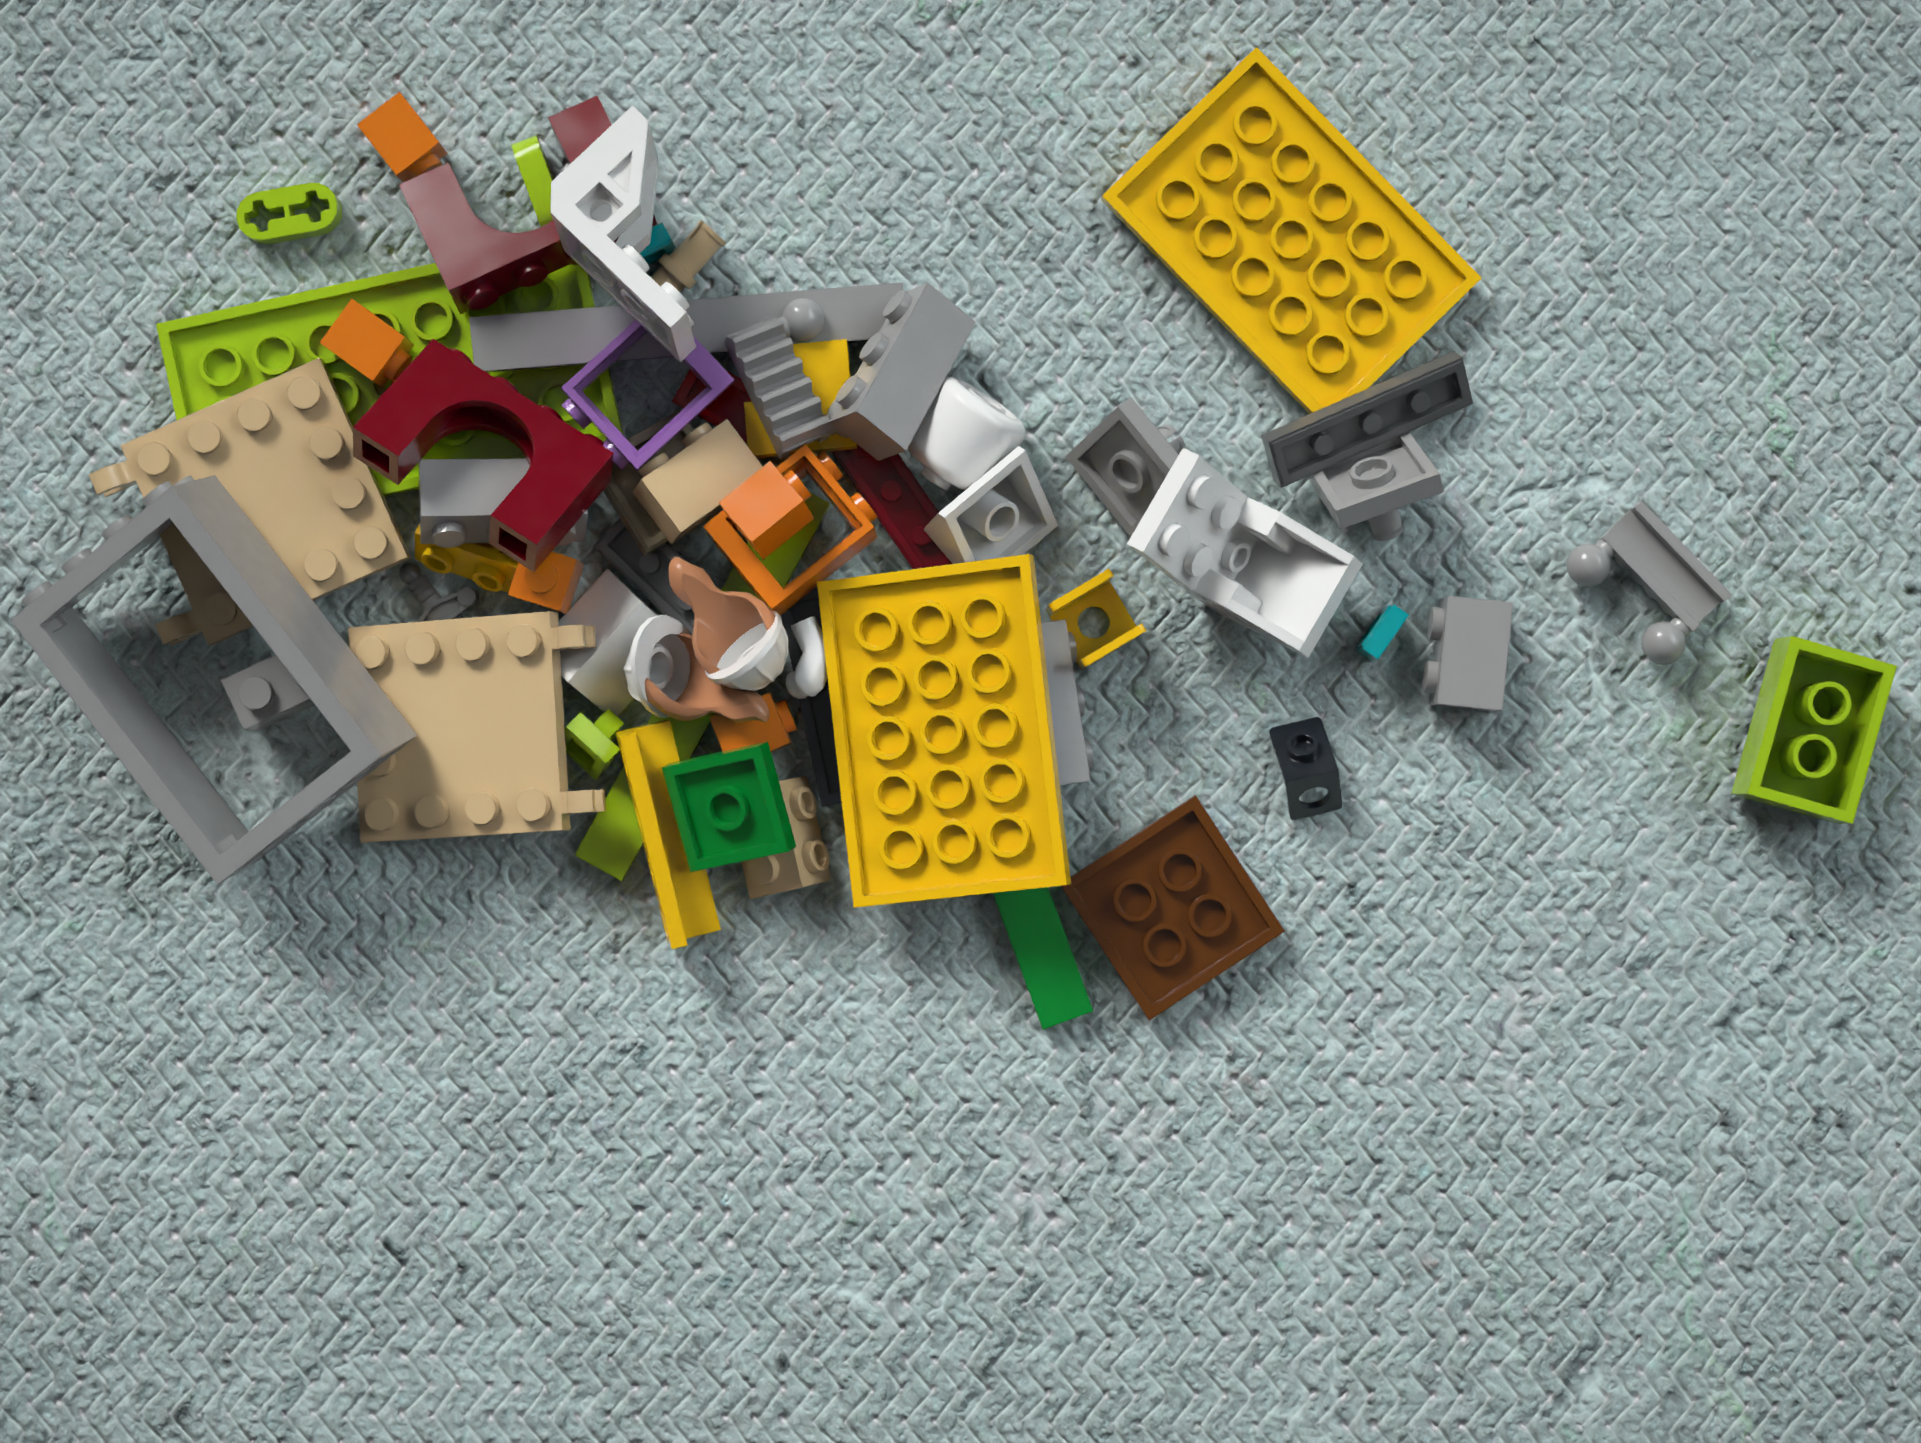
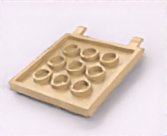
[89,358,411,646]
[348,611,606,843]

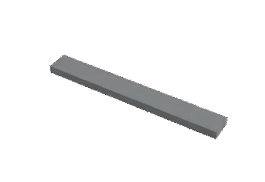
[469,282,903,373]

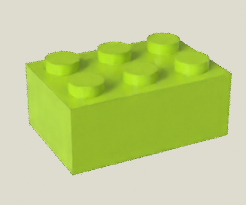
[1731,636,1897,824]

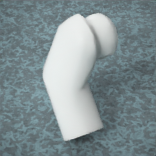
[785,616,828,699]

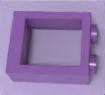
[561,319,734,471]

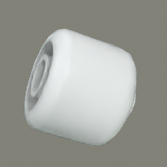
[907,377,1025,491]

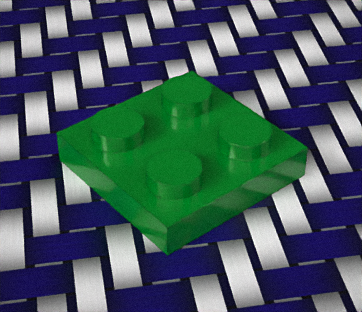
[662,741,797,872]

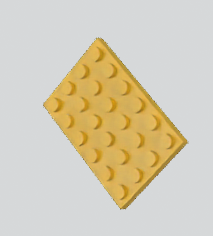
[1101,47,1482,414]
[817,554,1071,908]

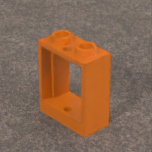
[703,444,877,616]

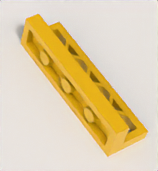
[616,719,721,949]

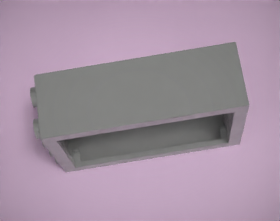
[10,475,417,885]

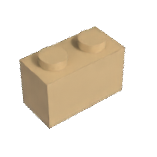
[632,419,763,544]

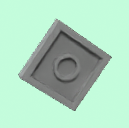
[1065,397,1185,537]
[1308,432,1444,541]

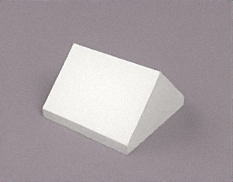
[924,446,1058,564]
[558,569,658,717]

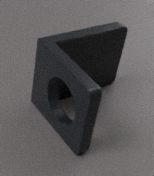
[1269,717,1342,820]

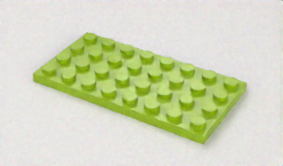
[156,263,624,497]

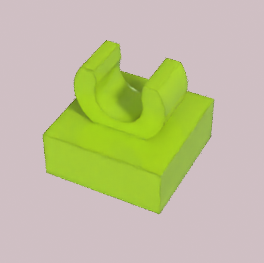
[565,709,624,781]

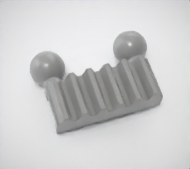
[724,298,849,459]
[1567,501,1732,665]

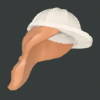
[668,557,788,691]
[623,615,770,723]

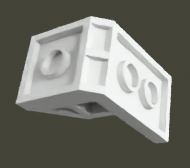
[551,106,696,362]
[1127,448,1363,658]

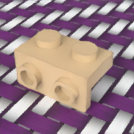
[741,776,831,899]

